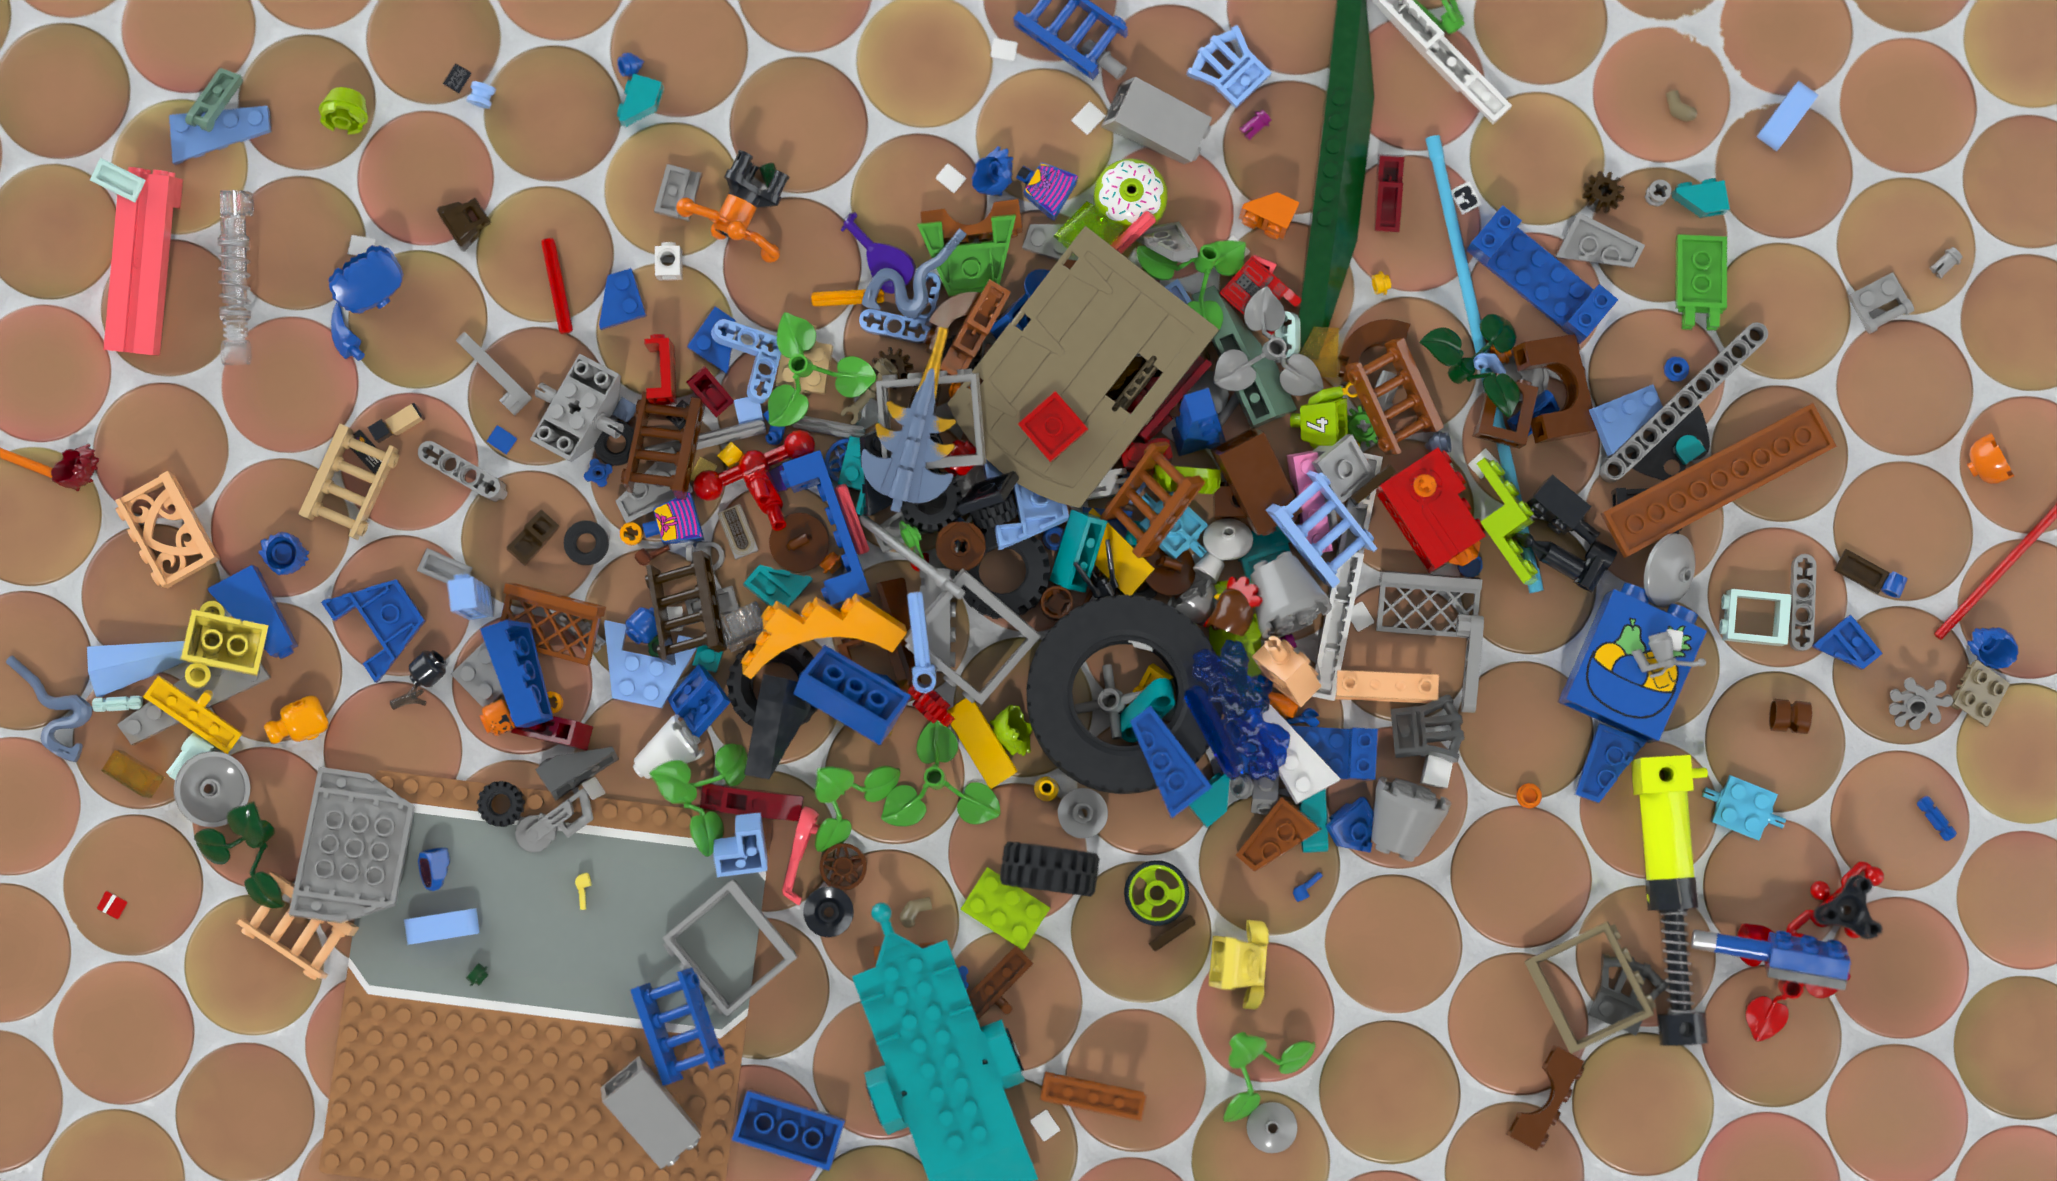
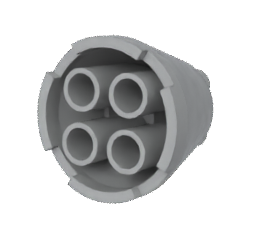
[1250,551,1332,638]
[1371,777,1451,862]

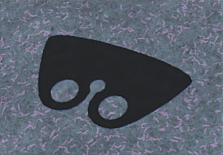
[1630,405,1710,481]

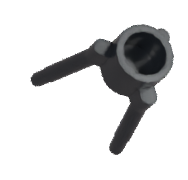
[1073,539,1119,599]

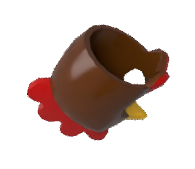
[1204,576,1262,636]

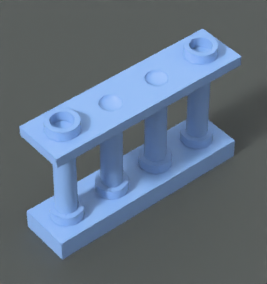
[1266,470,1377,588]

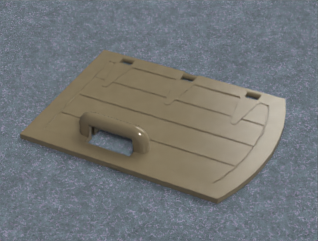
[947,226,1219,508]

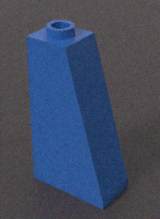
[207,565,298,659]

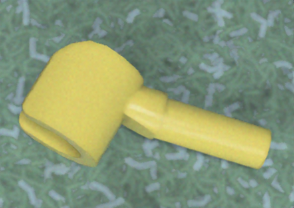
[575,873,592,910]

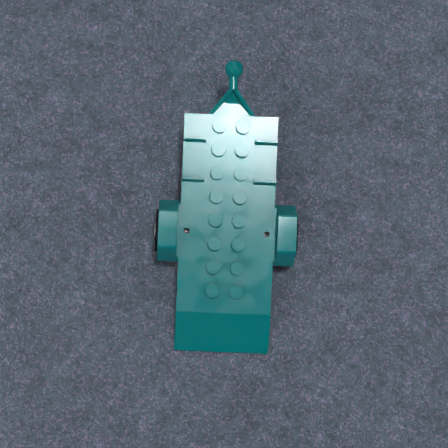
[852,903,1038,1181]

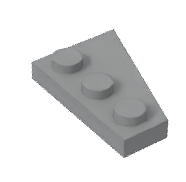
[1555,212,1645,268]
[1136,222,1198,262]
[616,446,694,523]

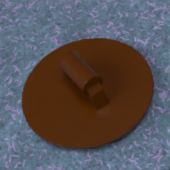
[769,513,829,572]
[1144,547,1196,596]

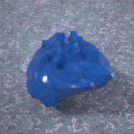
[972,146,1013,197]
[258,532,309,575]
[1967,627,2018,669]

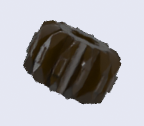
[1582,171,1625,213]
[873,347,914,390]

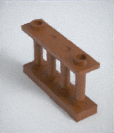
[1345,338,1444,455]
[1100,442,1206,558]
[1040,1071,1146,1121]

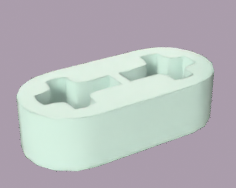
[1275,311,1301,359]

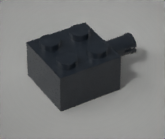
[1526,474,1600,545]

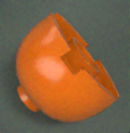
[1967,433,2014,484]

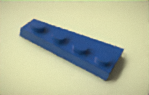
[1130,706,1212,818]

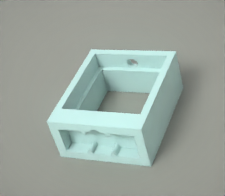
[1719,589,1791,646]

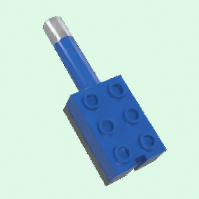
[1691,929,1851,990]

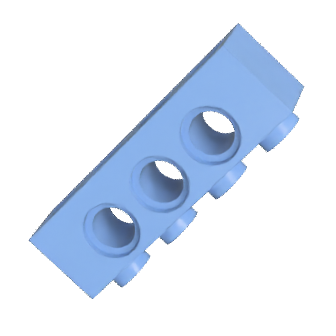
[447,574,494,620]

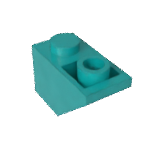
[617,74,664,127]
[1671,178,1730,218]
[1188,772,1230,828]

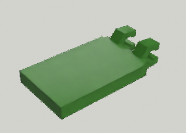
[1675,235,1727,331]

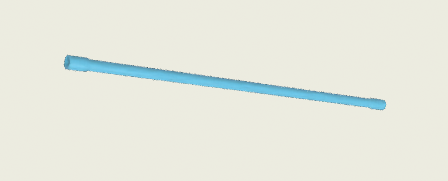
[1425,135,1544,593]

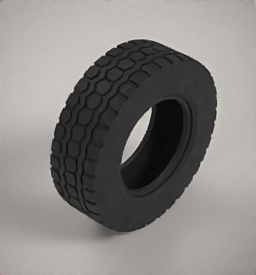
[1027,595,1225,794]

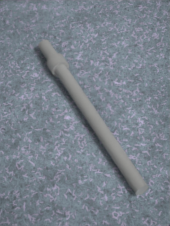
[859,514,965,599]

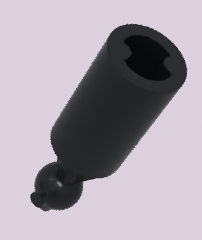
[1515,533,1585,580]

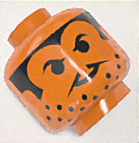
[479,699,515,736]

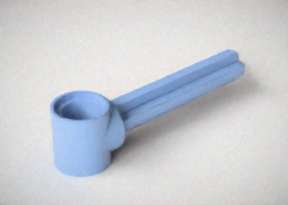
[908,592,936,693]

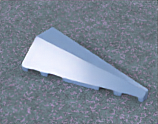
[87,641,186,697]

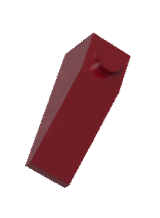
[511,716,593,751]

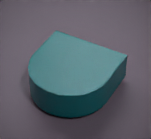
[1674,435,1706,465]

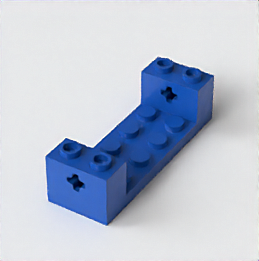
[1466,205,1618,344]
[780,450,872,609]
[1221,720,1378,781]

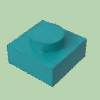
[692,645,724,673]

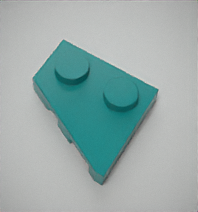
[743,564,813,608]

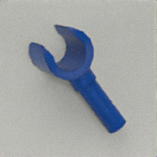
[1285,708,1320,727]
[1293,872,1323,902]

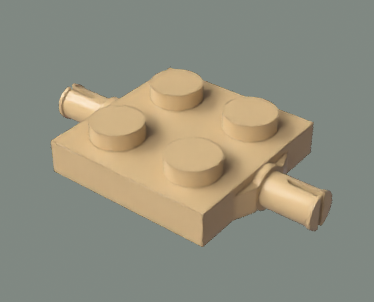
[776,325,834,396]

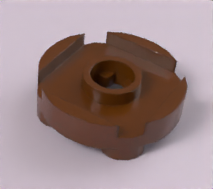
[936,521,986,572]

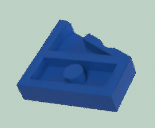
[687,306,736,374]

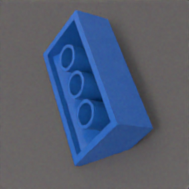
[794,645,911,745]

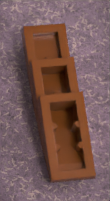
[940,279,1011,375]

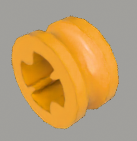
[620,522,643,546]
[547,691,563,714]

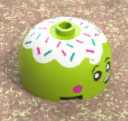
[1093,159,1168,234]

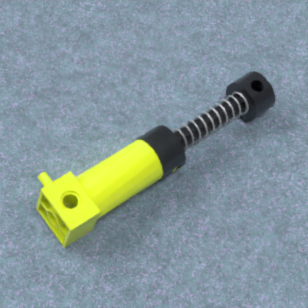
[1631,755,1708,1046]

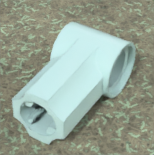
[166,732,216,780]

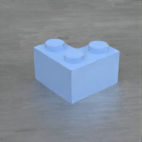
[714,812,768,877]

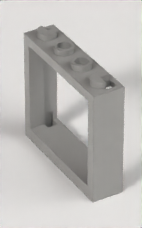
[876,369,986,469]
[904,568,1041,705]
[662,879,799,1016]

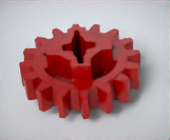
[907,685,955,727]

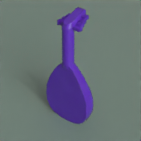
[841,212,916,294]

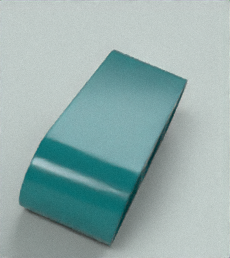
[1119,678,1175,742]
[1299,789,1328,853]

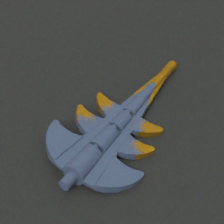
[861,327,956,512]

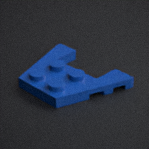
[321,579,426,683]

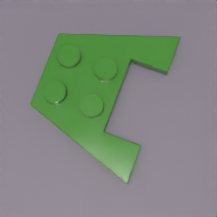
[917,214,1016,296]

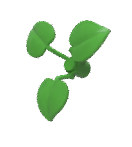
[1137,241,1246,332]
[768,312,877,427]
[881,720,1000,827]
[649,744,747,857]
[815,766,901,852]
[1223,1032,1315,1122]

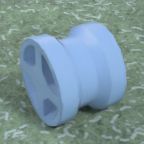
[466,81,496,109]

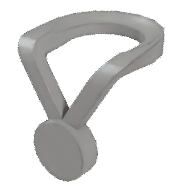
[686,541,725,571]

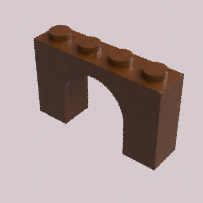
[1512,334,1597,444]

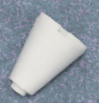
[633,714,705,779]

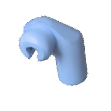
[1473,353,1507,374]

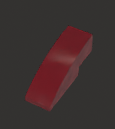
[1375,154,1404,232]

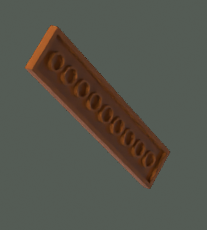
[1601,403,1837,558]

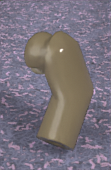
[1666,90,1697,122]
[900,897,932,928]

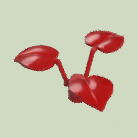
[1737,923,1851,1042]

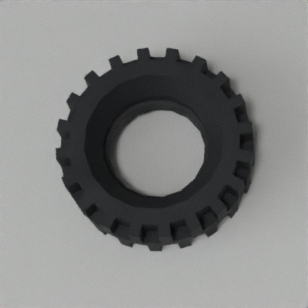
[955,522,1050,619]
[727,642,818,727]

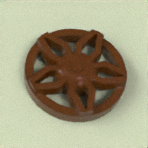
[820,843,867,891]

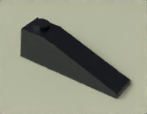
[744,674,811,780]

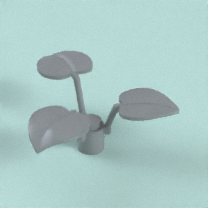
[1213,287,1323,396]

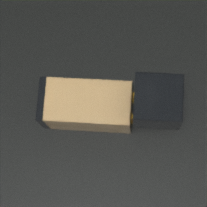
[367,403,425,443]

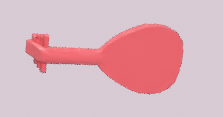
[782,806,820,905]

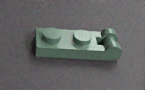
[185,68,243,132]

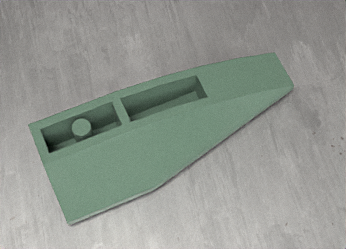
[1191,285,1297,428]

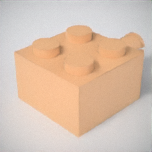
[1252,636,1321,707]

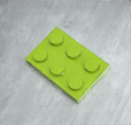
[960,867,1050,951]

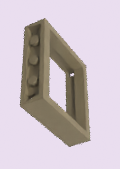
[1525,921,1656,1054]

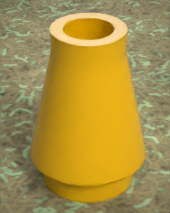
[1034,776,1059,801]

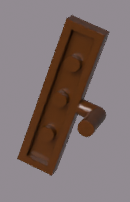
[968,946,1034,1020]

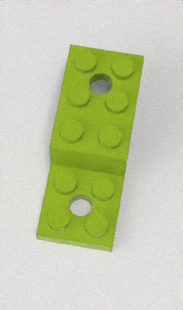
[1476,458,1538,585]

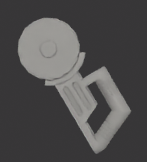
[515,788,594,852]

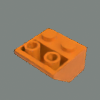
[1239,192,1300,239]

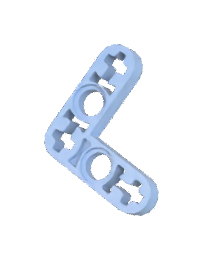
[859,272,941,344]
[711,319,781,404]

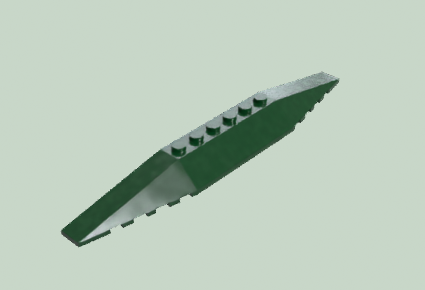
[1298,0,1374,359]

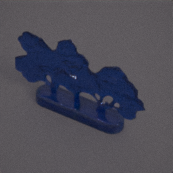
[1184,639,1291,782]

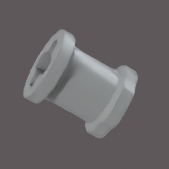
[1645,180,1671,207]

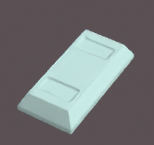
[90,158,146,203]

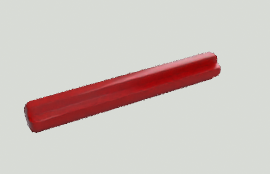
[541,238,573,334]

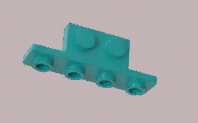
[838,422,879,517]

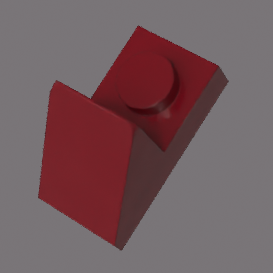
[686,366,734,418]

